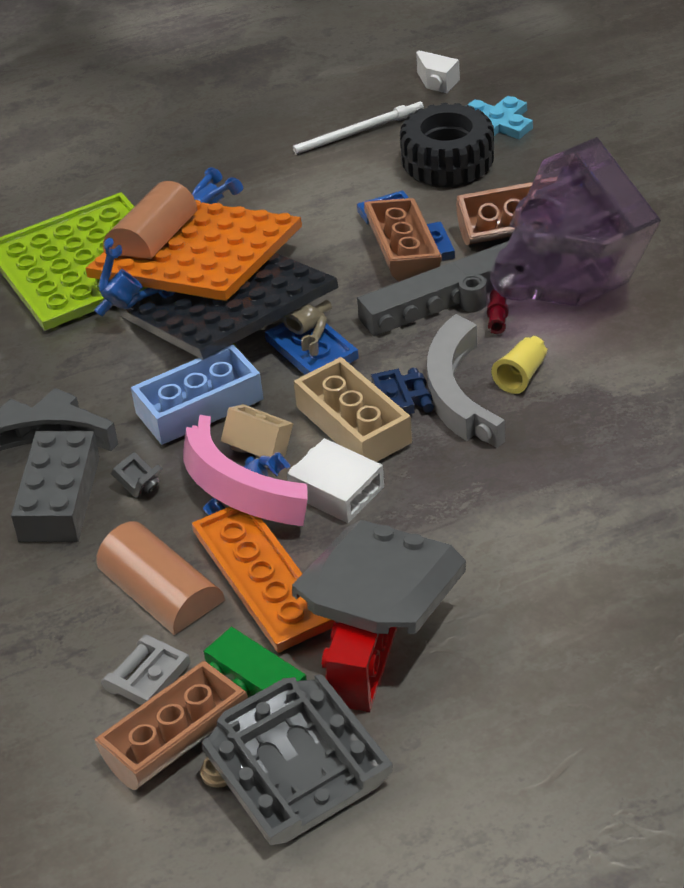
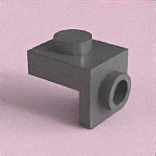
[111,452,163,499]

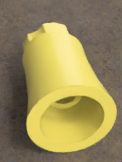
[491,336,548,394]

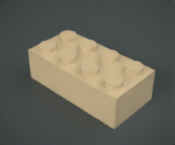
[294,357,412,462]

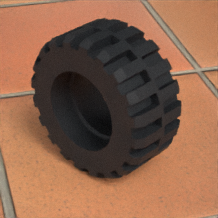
[400,103,494,187]

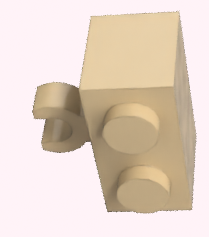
[221,404,293,459]

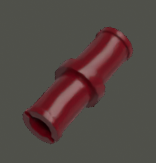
[487,288,509,334]

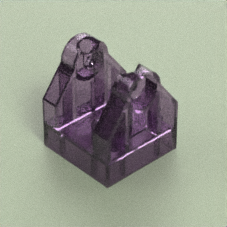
[491,137,661,307]

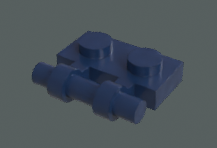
[371,368,434,414]

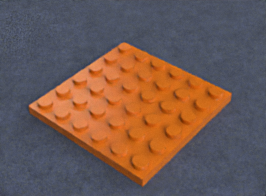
[86,200,302,301]

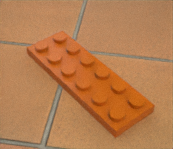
[192,507,336,653]

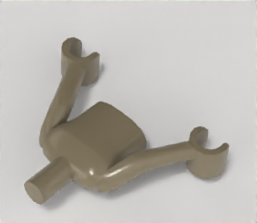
[261,300,332,356]

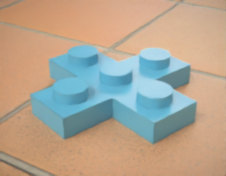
[466,96,533,139]

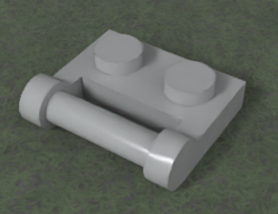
[101,635,190,705]

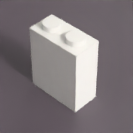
[287,438,384,523]

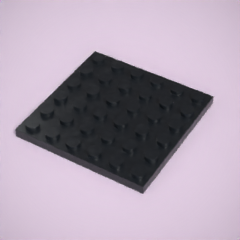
[117,253,339,359]

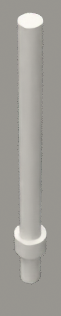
[293,101,424,155]

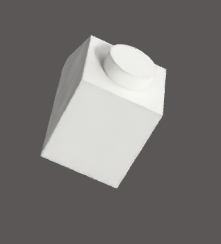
[416,50,460,93]

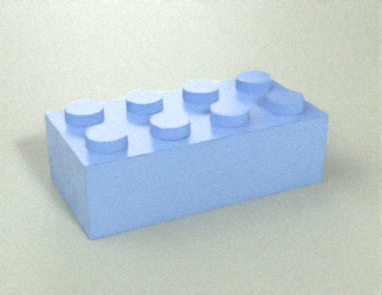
[131,344,263,445]

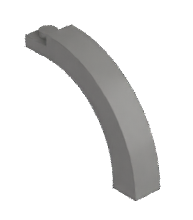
[427,314,505,448]

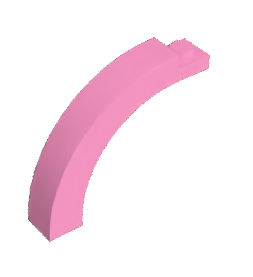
[183,415,308,526]

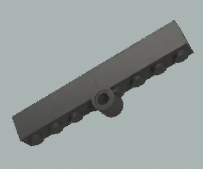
[357,228,562,336]

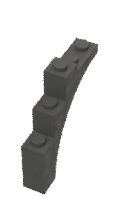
[0,388,118,451]

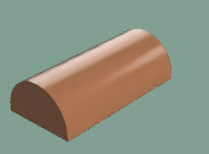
[456,178,571,245]
[103,181,197,259]
[364,198,442,282]
[97,521,225,635]
[94,661,248,790]

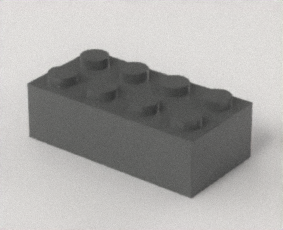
[11,431,100,542]

